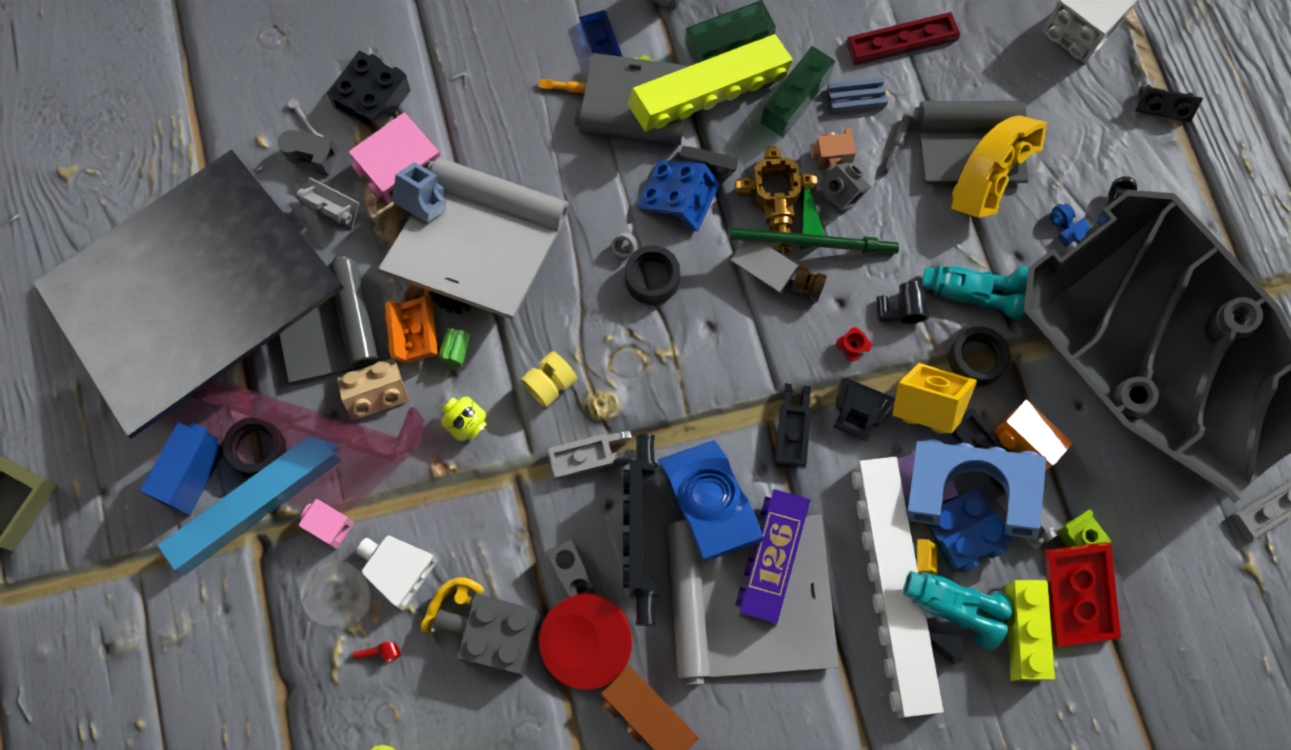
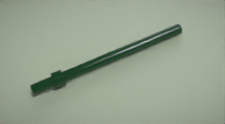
[728,228,899,255]

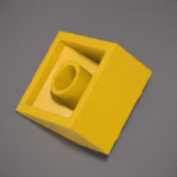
[892,363,977,434]

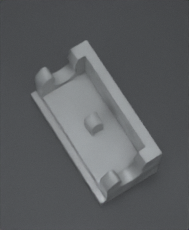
[731,241,798,294]

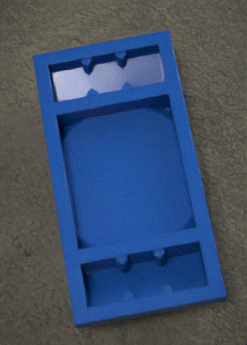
[658,440,764,562]

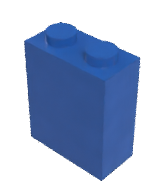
[140,422,223,516]

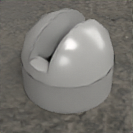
[612,232,637,258]

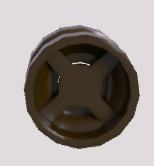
[790,266,827,303]

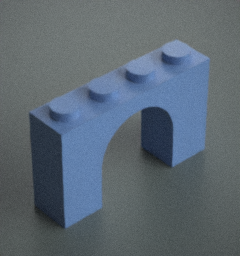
[908,439,1047,539]

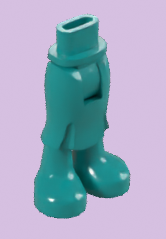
[922,265,1029,321]
[902,571,1012,651]

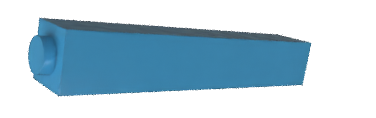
[157,430,341,575]

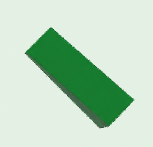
[800,189,825,250]

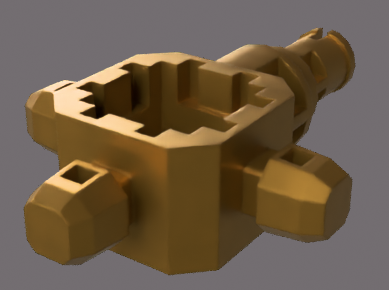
[735,146,817,255]

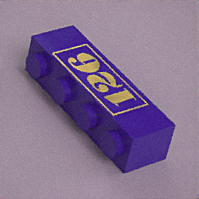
[735,489,811,626]

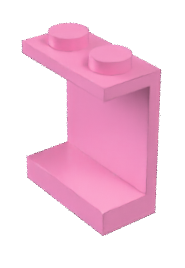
[349,112,441,205]

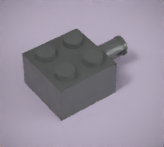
[434,594,540,677]

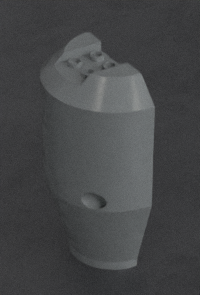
[1024,190,1291,503]

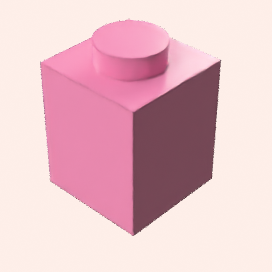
[298,499,354,549]

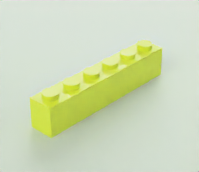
[628,34,793,132]

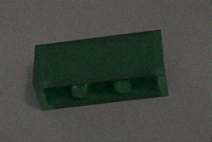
[685,0,776,64]
[761,46,835,138]

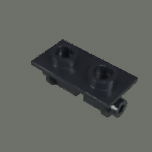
[1135,84,1203,122]

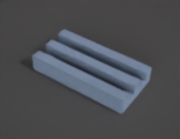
[827,77,888,113]

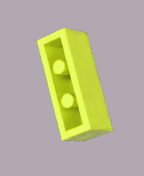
[1004,580,1055,682]

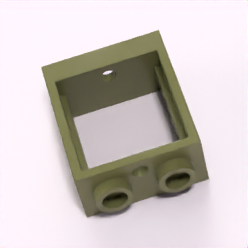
[0,455,58,552]

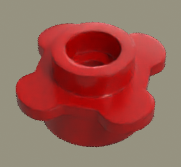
[836,327,872,362]

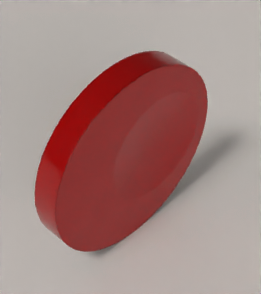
[539,593,633,690]

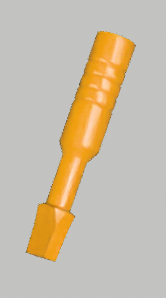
[538,79,587,94]

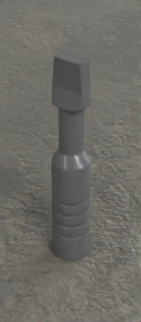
[884,114,913,174]

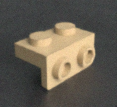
[337,358,409,421]

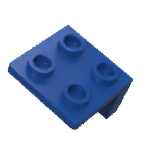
[637,160,720,232]

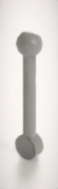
[288,98,323,137]

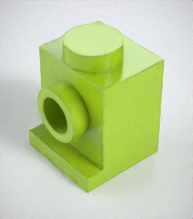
[1058,509,1112,547]

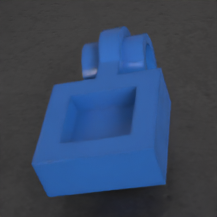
[1050,204,1091,247]

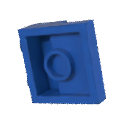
[926,488,1013,573]

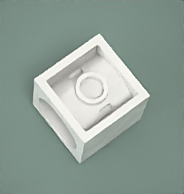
[1042,0,1137,64]

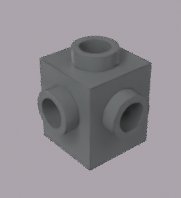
[818,162,871,210]

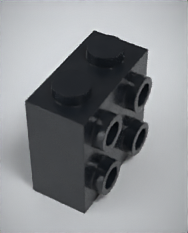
[327,50,411,132]

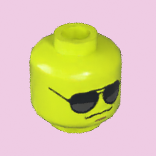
[441,396,487,442]

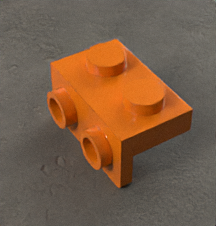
[385,296,438,364]

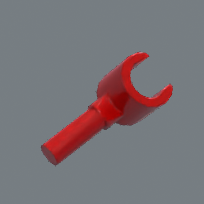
[353,641,401,663]

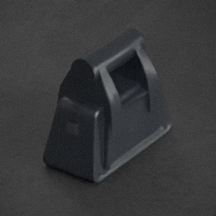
[833,378,895,442]

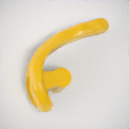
[421,577,484,633]

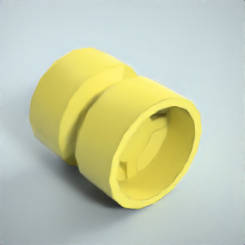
[520,351,578,408]

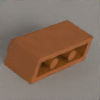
[601,666,699,750]

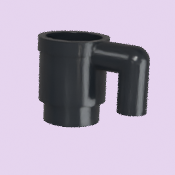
[876,281,929,324]

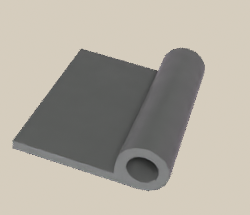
[575,53,689,145]
[913,101,1029,184]
[279,256,379,384]

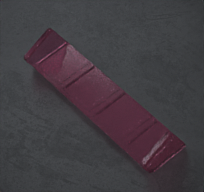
[191,379,424,462]

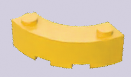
[951,115,1048,218]

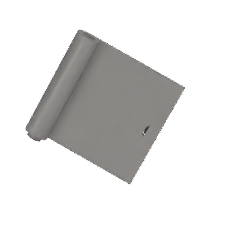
[378,157,569,320]
[666,515,839,685]

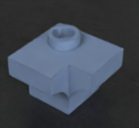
[393,162,447,223]

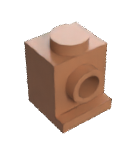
[810,128,856,170]

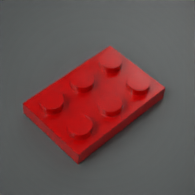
[1044,542,1121,647]

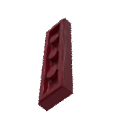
[846,12,961,65]

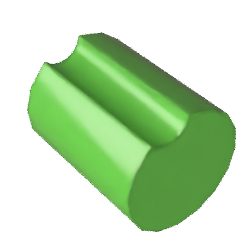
[438,328,471,367]

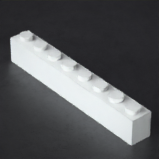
[852,457,944,718]

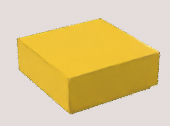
[917,539,938,575]

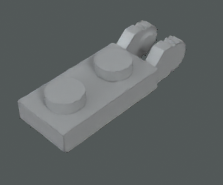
[547,431,636,480]

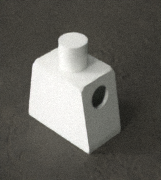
[356,535,438,611]

